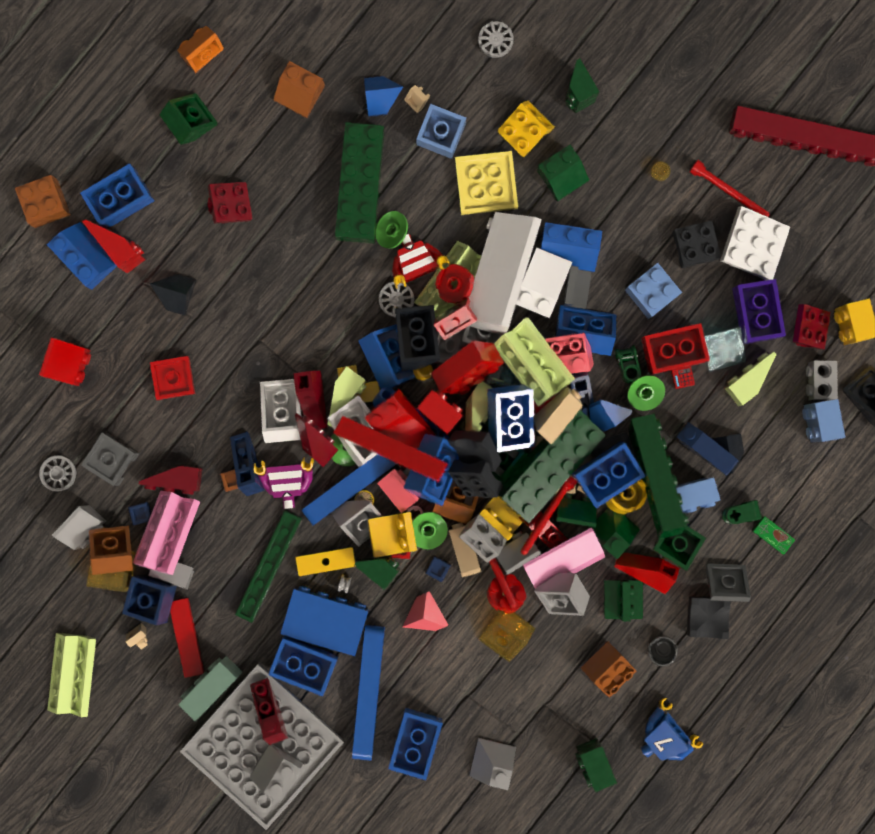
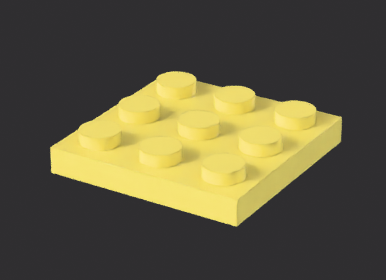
[455,151,518,215]

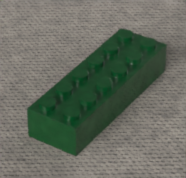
[335,122,385,244]
[498,410,606,523]
[628,414,688,539]

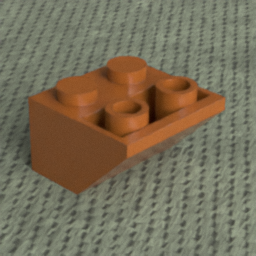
[581,641,636,698]

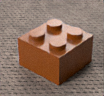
[15,175,71,228]
[89,526,133,575]

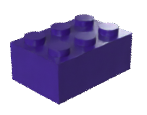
[732,279,786,344]

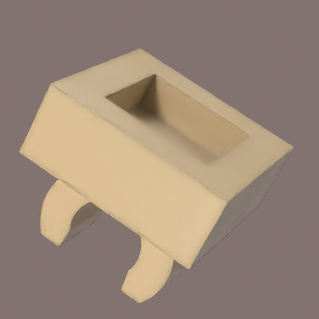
[404,85,430,113]
[126,623,148,650]

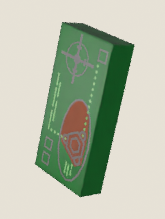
[752,516,795,555]

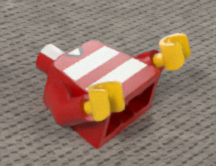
[392,234,451,289]

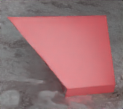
[403,591,448,631]

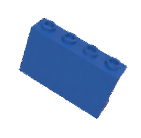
[281,586,369,656]

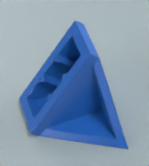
[364,76,403,116]
[589,400,632,432]

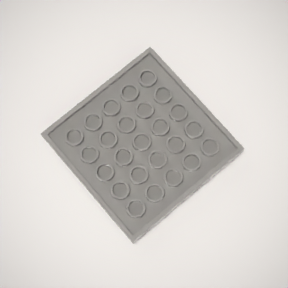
[180,663,345,830]

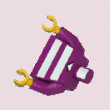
[254,457,314,509]

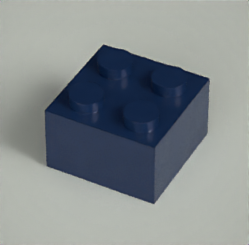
[122,575,177,625]

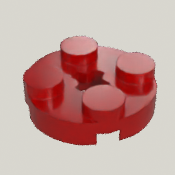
[435,264,474,304]
[487,574,527,614]

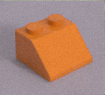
[177,26,224,73]

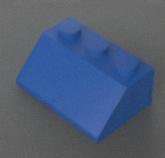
[46,222,117,290]
[540,222,602,272]
[555,305,616,356]
[359,324,416,389]
[404,434,459,506]
[572,442,645,508]

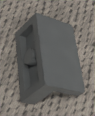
[563,266,592,309]

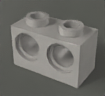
[806,361,838,400]
[459,514,507,563]

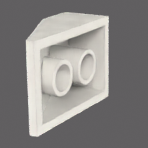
[516,248,572,318]
[260,379,302,443]
[327,395,377,467]

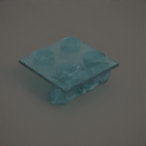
[704,327,746,372]

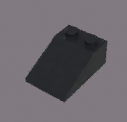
[842,365,875,427]

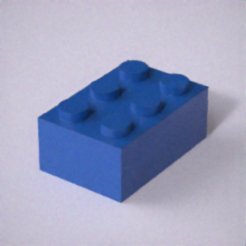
[80,163,154,229]
[487,384,534,452]
[268,636,339,696]
[388,708,443,780]

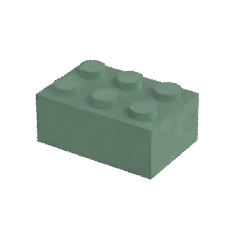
[178,656,242,721]

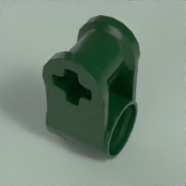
[615,345,641,383]
[722,500,762,524]

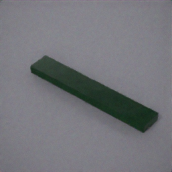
[235,510,302,623]

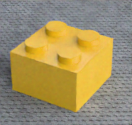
[834,299,875,346]

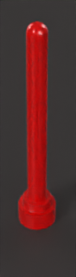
[689,160,769,217]
[520,476,577,555]
[489,558,517,608]

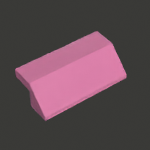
[133,491,200,575]
[523,528,605,588]

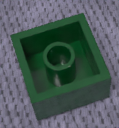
[575,738,617,792]

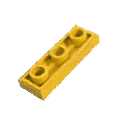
[296,547,356,576]

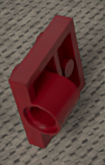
[208,182,253,224]
[793,304,831,350]

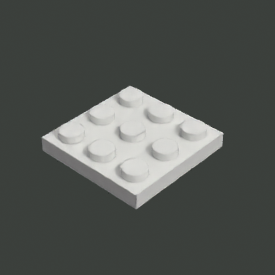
[720,206,790,280]

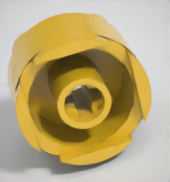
[605,479,647,514]

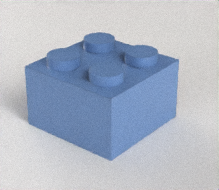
[416,104,466,159]
[625,263,682,319]
[802,399,845,442]
[675,477,720,513]

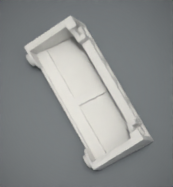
[469,212,541,336]

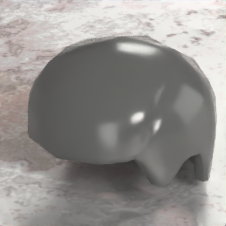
[648,636,678,666]

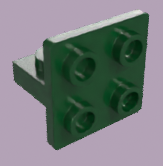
[604,580,643,622]

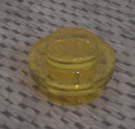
[651,162,670,181]

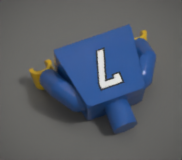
[641,698,703,761]

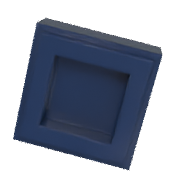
[128,502,151,525]
[425,556,451,582]

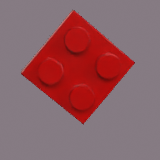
[150,356,195,400]

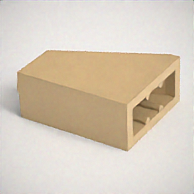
[534,386,583,444]
[449,523,481,577]

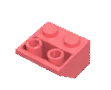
[545,333,594,374]
[377,469,420,513]

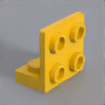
[498,100,555,157]
[479,497,523,540]
[368,512,417,557]

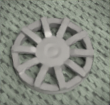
[478,21,514,58]
[379,282,414,317]
[39,456,77,492]

